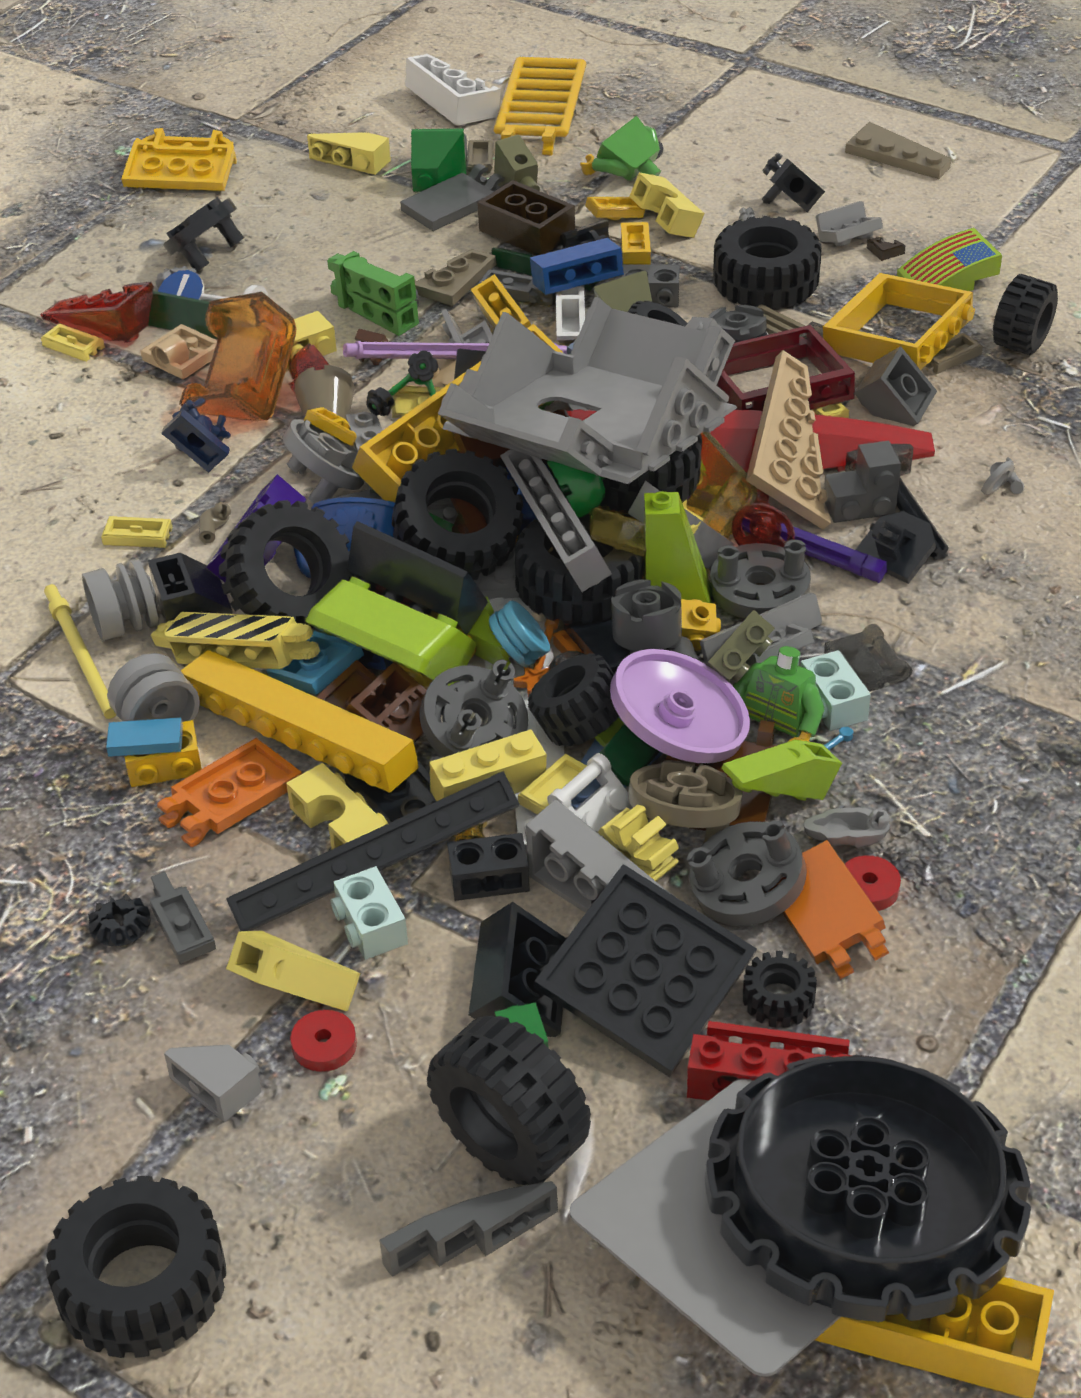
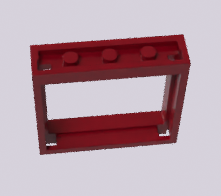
[717,325,855,411]

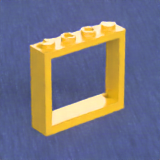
[823,273,975,370]

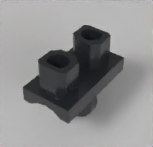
[560,220,610,249]

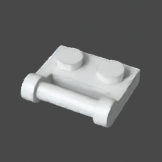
[547,753,633,837]

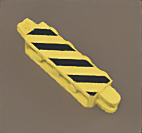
[151,612,320,669]

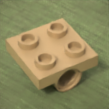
[140,324,224,379]

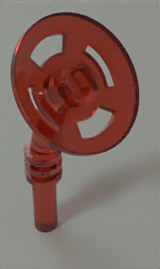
[731,470,795,548]

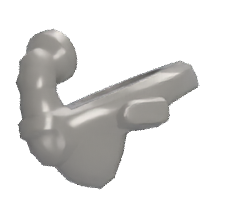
[981,457,1024,495]

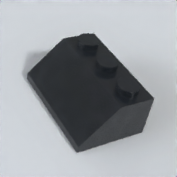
[468,902,567,1037]

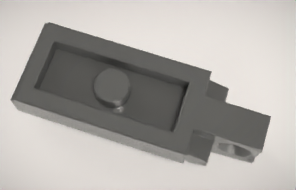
[477,269,556,306]
[150,871,216,964]

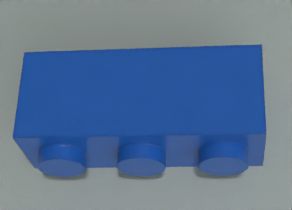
[530,238,624,295]

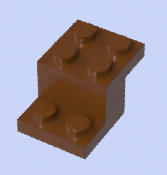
[317,660,442,743]

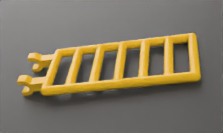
[493,57,586,155]

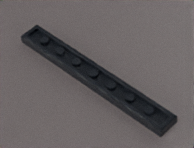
[226,771,520,931]

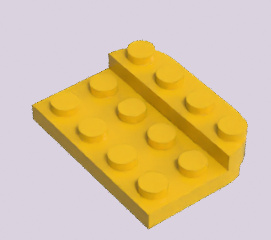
[121,128,237,191]

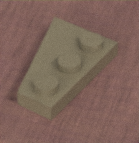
[415,249,496,306]

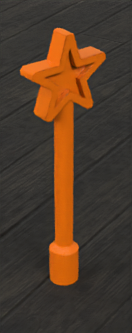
[513,619,560,696]

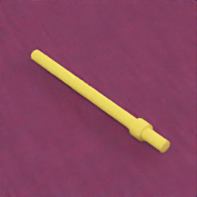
[44,584,116,719]

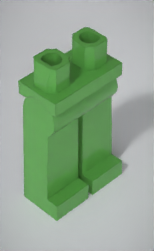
[327,251,419,336]

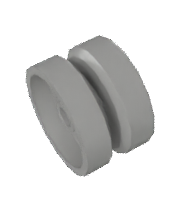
[107,653,200,722]

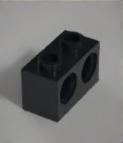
[447,833,530,901]

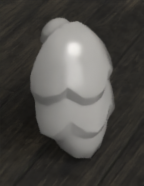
[803,807,890,848]

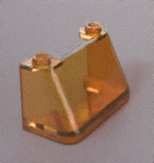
[179,291,297,421]

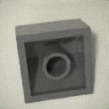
[854,346,937,426]

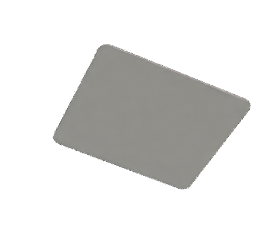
[570,1079,841,1377]

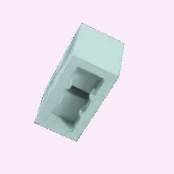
[800,650,871,731]
[331,866,408,960]

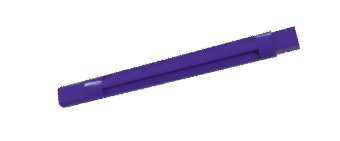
[687,489,887,583]

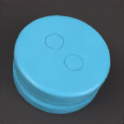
[489,600,550,668]

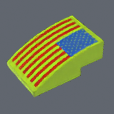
[897,228,1002,291]

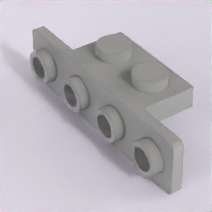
[700,592,822,665]

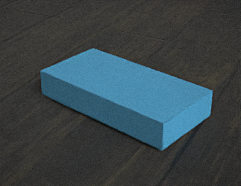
[106,717,183,757]

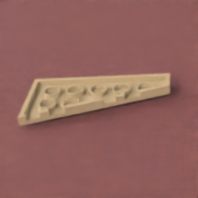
[746,350,831,530]

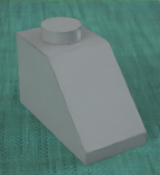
[164,1045,262,1123]

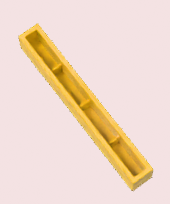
[181,650,419,793]

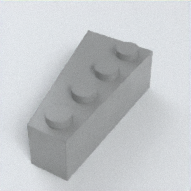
[526,799,668,913]

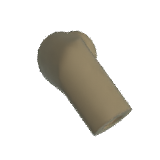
[199,502,231,543]

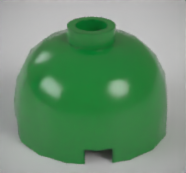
[546,461,605,519]

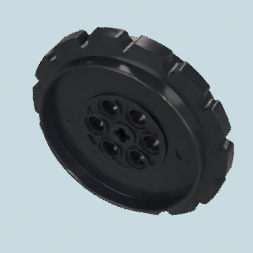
[705,1055,1031,1322]

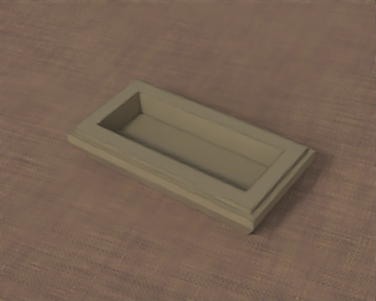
[467,140,494,173]

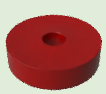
[845,855,901,911]
[290,1010,357,1072]

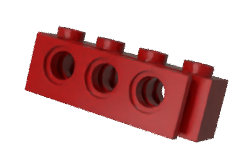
[687,1021,851,1101]

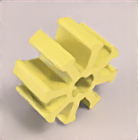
[598,804,679,882]

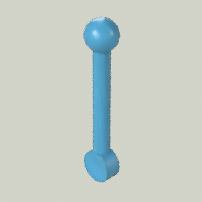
[824,727,853,750]

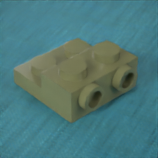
[706,610,775,683]

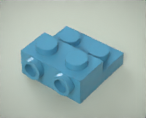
[267,631,364,695]

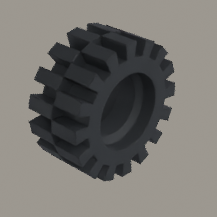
[743,951,817,1028]

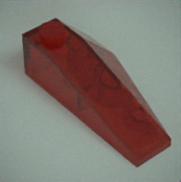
[40,282,154,343]

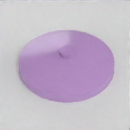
[610,649,750,763]

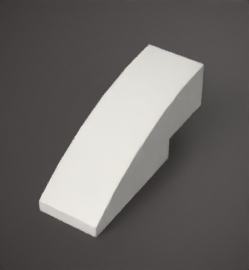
[556,285,585,341]

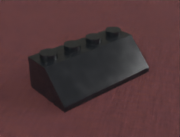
[347,521,488,635]

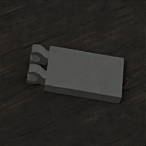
[400,164,504,231]

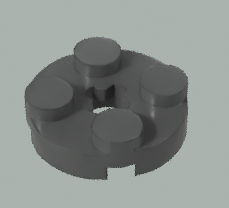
[709,305,767,343]

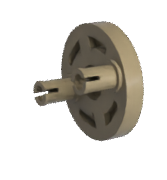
[628,760,742,844]

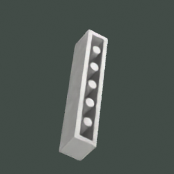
[500,449,612,592]

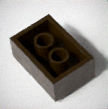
[477,180,575,256]

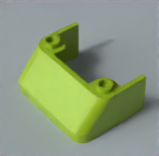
[305,576,477,686]

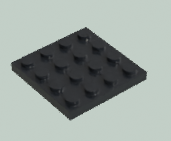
[533,864,757,1077]

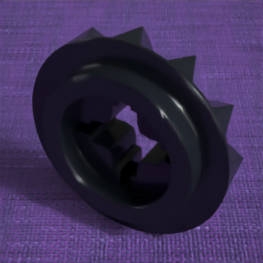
[88,894,151,946]

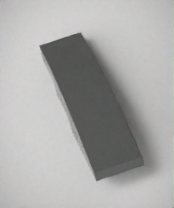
[379,1181,558,1277]

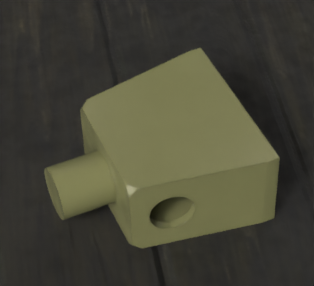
[494,134,540,191]
[594,270,652,312]

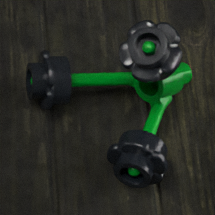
[366,350,438,416]

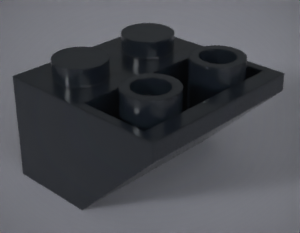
[148,553,233,623]

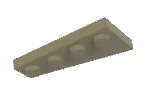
[845,122,951,179]

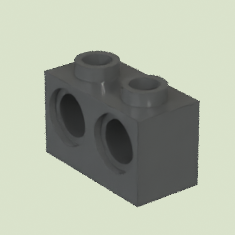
[623,264,679,307]

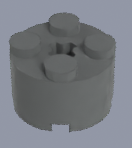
[611,580,682,654]

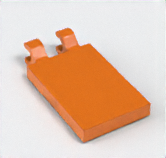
[157,738,303,847]
[768,840,889,979]

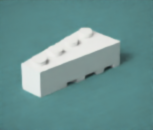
[405,54,501,126]

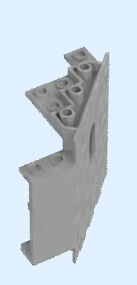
[438,297,738,484]

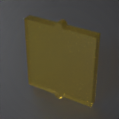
[589,507,646,557]

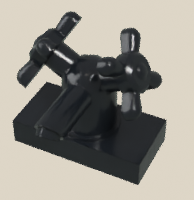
[762,153,825,213]

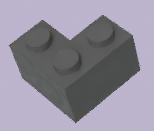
[824,441,901,523]

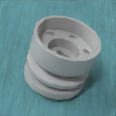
[82,558,159,642]

